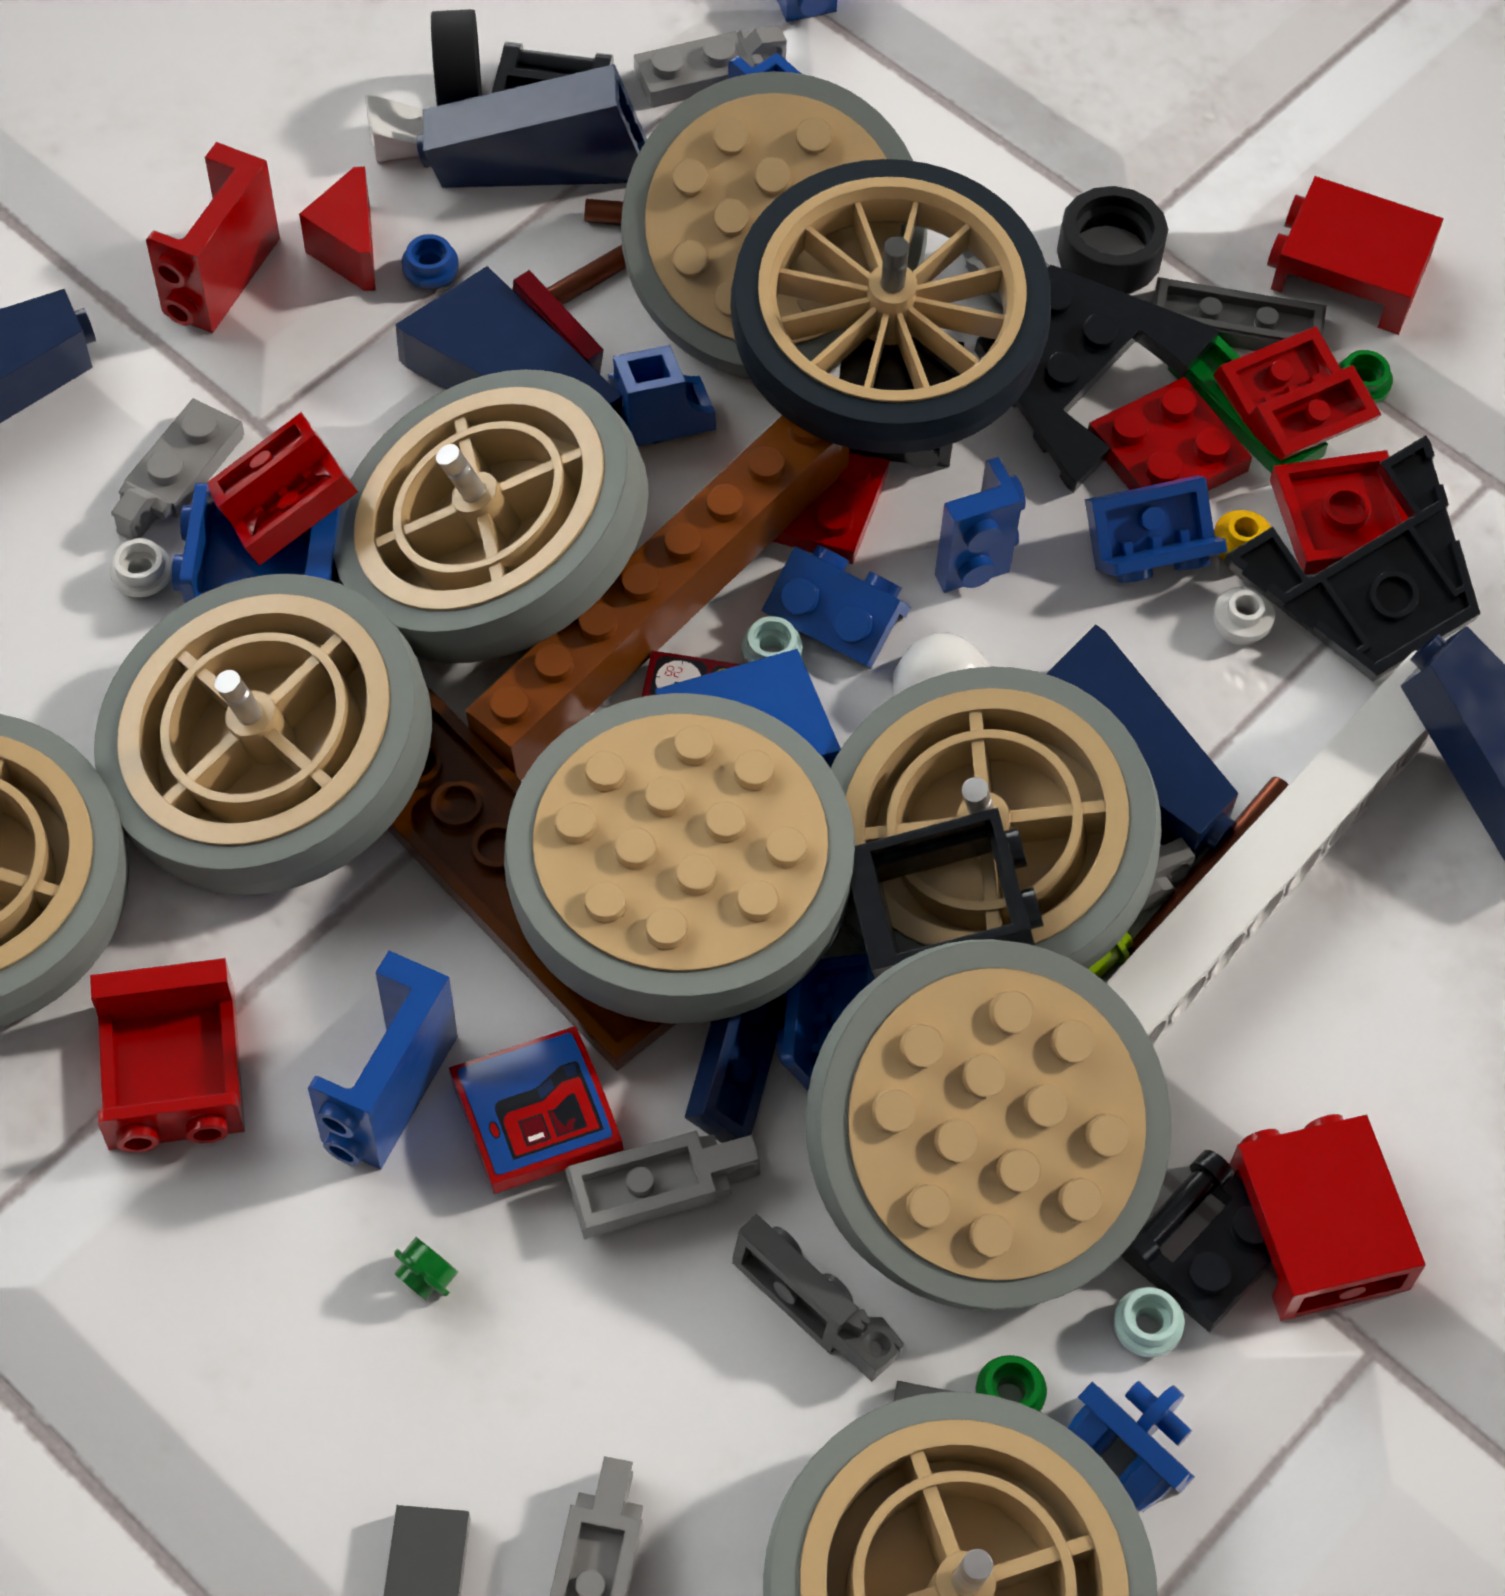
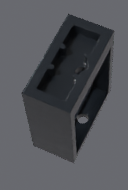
[850,807,1044,979]

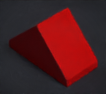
[299,166,376,291]

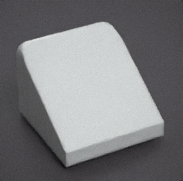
[365,95,423,162]

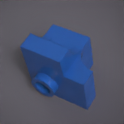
[608,345,716,446]

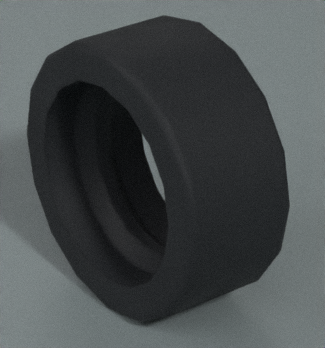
[431,9,482,106]
[1057,186,1169,293]

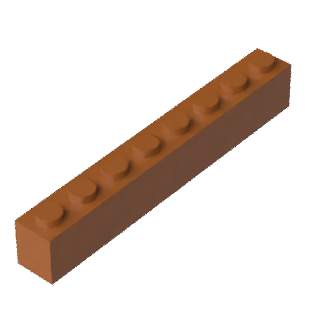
[465,415,849,780]

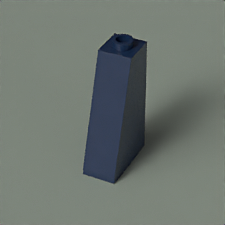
[416,64,647,188]
[395,266,622,418]
[0,289,96,423]
[1046,624,1238,862]
[1400,626,1505,861]

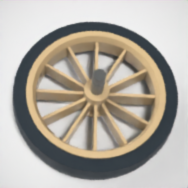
[730,159,1051,454]

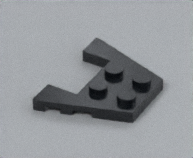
[974,264,1219,493]
[1224,435,1480,682]

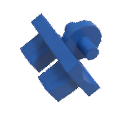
[1068,1381,1195,1512]

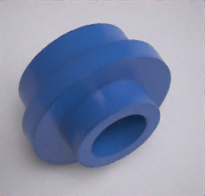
[401,234,459,289]

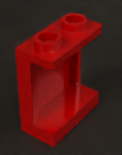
[146,142,280,334]
[1267,176,1444,335]
[90,958,245,1153]
[1229,1114,1426,1321]

